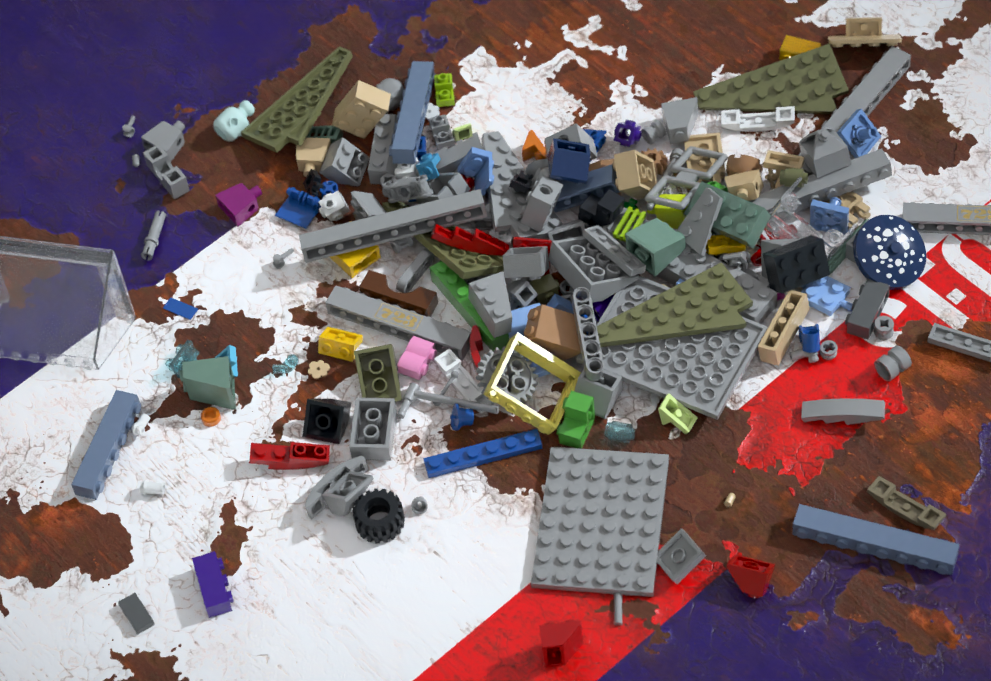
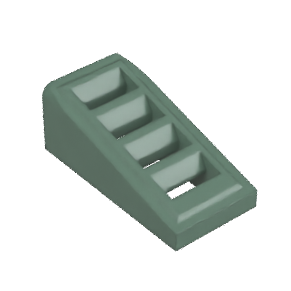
[306,125,343,144]

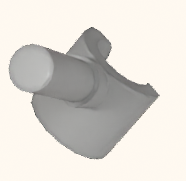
[122,116,135,138]
[273,248,294,269]

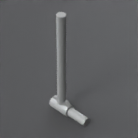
[397,382,499,419]

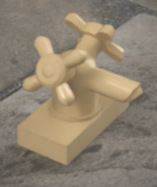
[763,150,804,189]

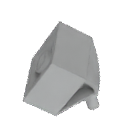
[799,127,851,178]

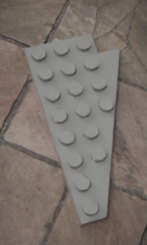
[481,131,562,239]

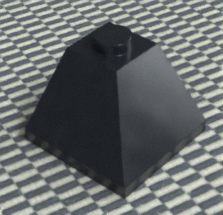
[302,398,351,444]

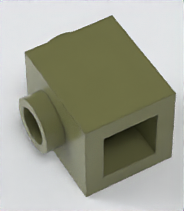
[529,273,560,305]

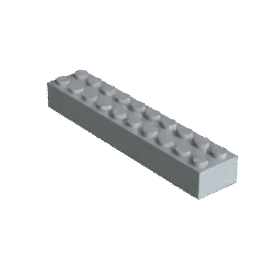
[602,207,777,324]

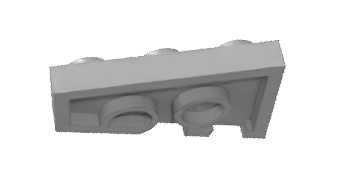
[677,187,723,256]

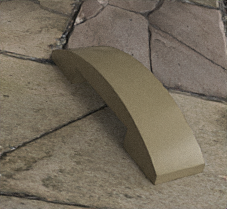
[867,476,946,530]

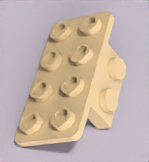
[828,17,902,47]

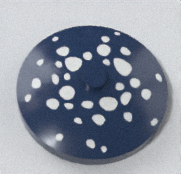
[853,215,926,290]

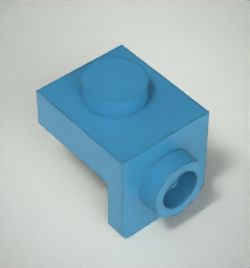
[416,153,441,181]

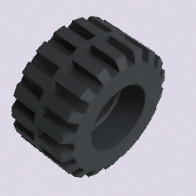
[352,488,405,544]

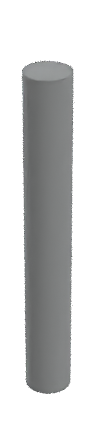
[614,592,622,625]

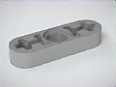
[396,249,434,293]

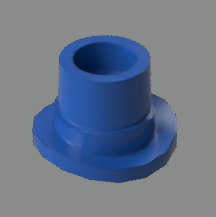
[450,403,474,431]

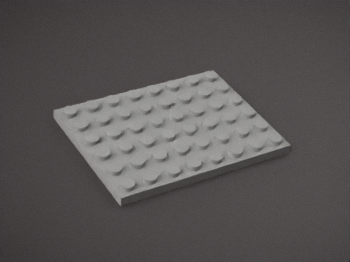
[576,276,768,420]
[531,447,669,597]

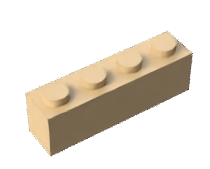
[758,290,810,366]

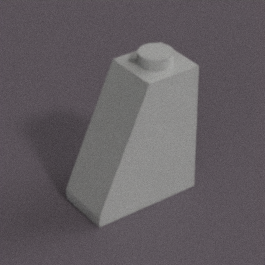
[661,97,699,144]

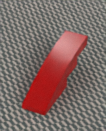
[431,224,509,256]

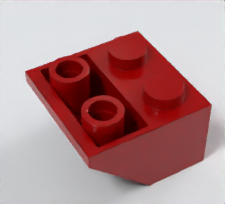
[539,620,583,667]

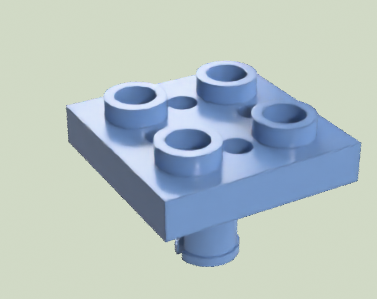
[837,109,882,158]
[810,197,849,237]

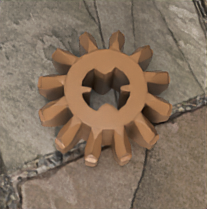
[641,147,667,178]

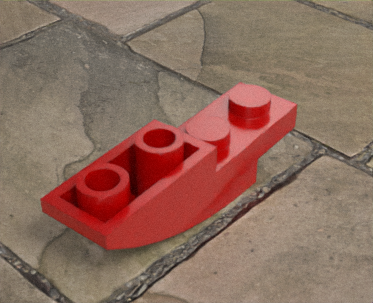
[249,442,330,470]

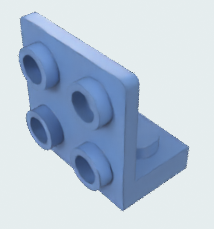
[458,147,494,196]

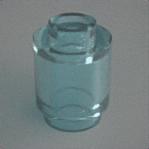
[605,421,635,443]

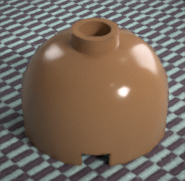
[726,154,763,176]

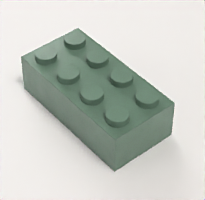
[684,181,771,249]

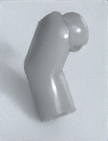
[789,349,819,363]

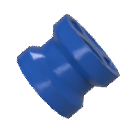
[320,181,338,198]

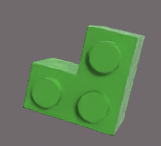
[557,391,595,449]

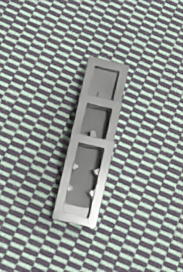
[801,398,885,425]

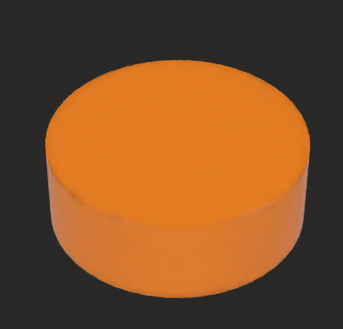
[201,407,221,427]

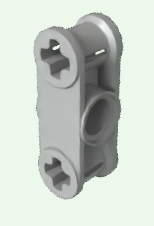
[382,175,434,203]

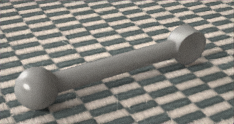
[433,371,459,406]

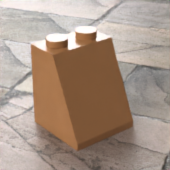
[524,304,587,361]

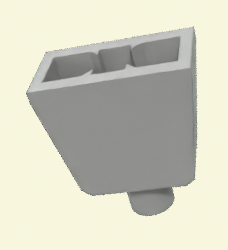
[141,121,185,162]

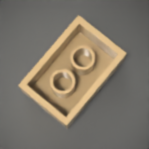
[332,80,391,139]
[613,150,657,200]

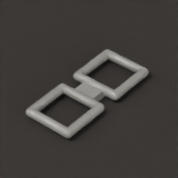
[645,146,728,210]

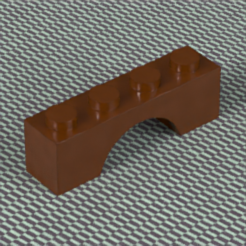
[359,270,438,317]

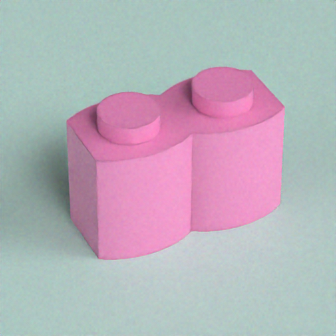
[397,336,437,380]

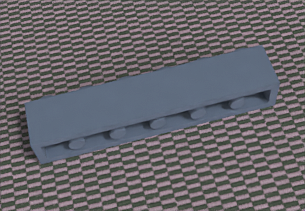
[71,390,141,500]

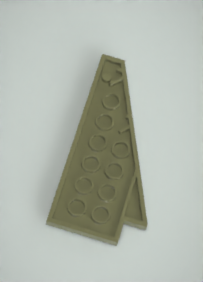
[693,44,849,114]
[241,47,353,153]
[382,201,504,279]
[590,262,753,347]

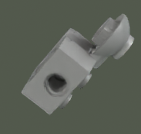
[526,123,598,179]
[520,167,563,232]

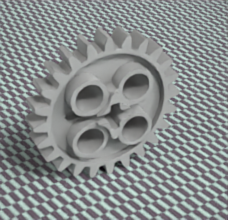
[476,346,538,407]

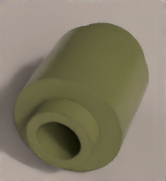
[780,168,808,188]

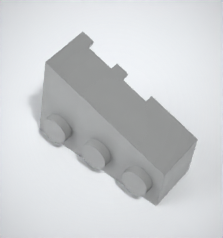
[468,271,512,338]

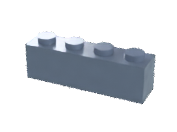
[554,164,620,213]

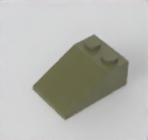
[354,344,402,402]

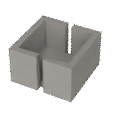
[416,172,470,204]
[503,246,549,281]

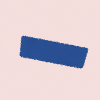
[163,298,198,320]

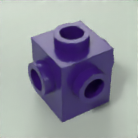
[614,119,642,147]

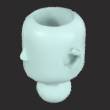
[213,100,255,142]

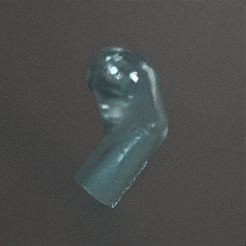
[273,354,299,374]

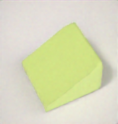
[452,123,473,142]

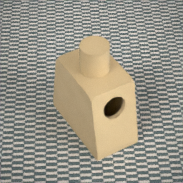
[296,138,331,177]
[725,169,764,201]

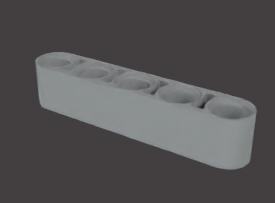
[572,287,604,381]

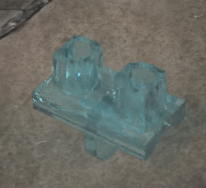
[165,340,200,378]

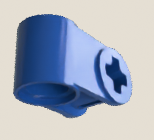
[798,324,820,353]

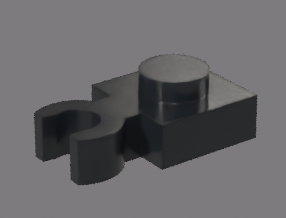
[303,169,323,197]
[509,170,533,194]

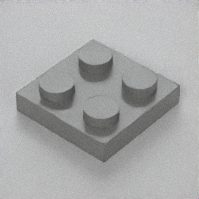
[657,528,706,584]

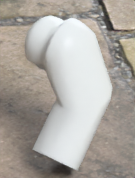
[131,413,151,436]

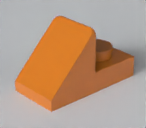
[522,130,547,161]

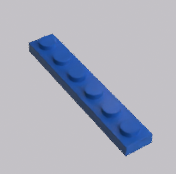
[423,429,543,478]

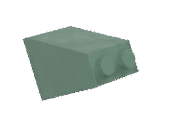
[625,218,686,277]
[179,356,236,410]

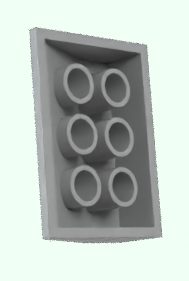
[548,236,639,303]

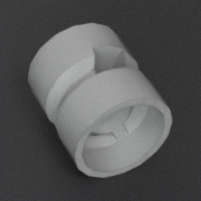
[874,345,912,381]

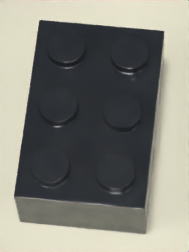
[763,235,830,294]

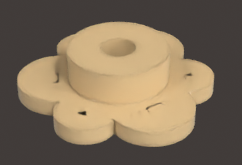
[308,360,330,379]

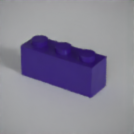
[192,551,234,618]

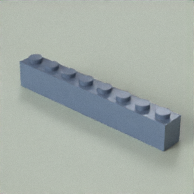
[389,61,435,164]
[793,504,960,575]

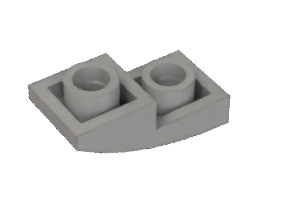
[428,114,455,150]
[723,251,751,267]

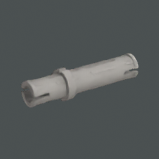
[141,210,166,260]

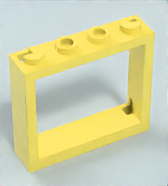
[483,333,581,435]

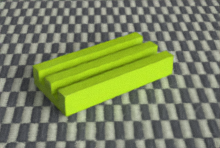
[613,206,646,242]

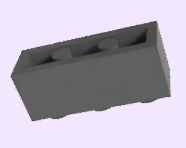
[845,278,890,340]

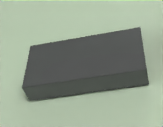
[118,592,155,635]

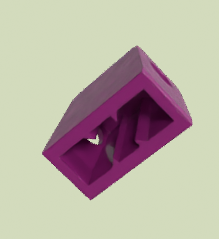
[215,183,262,227]

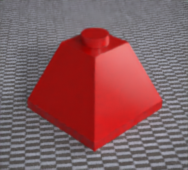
[726,554,775,598]

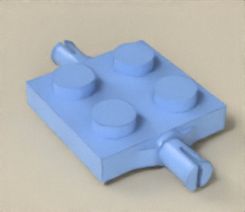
[800,276,853,316]

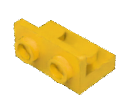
[705,235,746,255]
[318,327,363,362]

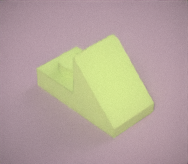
[658,393,698,434]

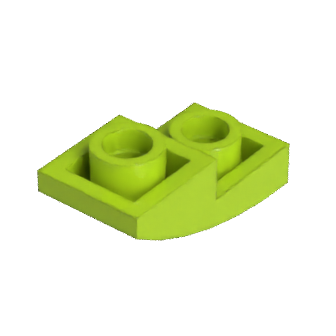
[434,73,455,107]

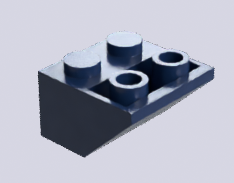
[547,138,591,184]

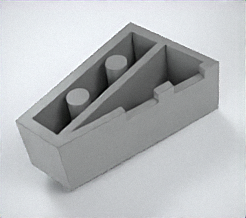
[431,132,483,173]

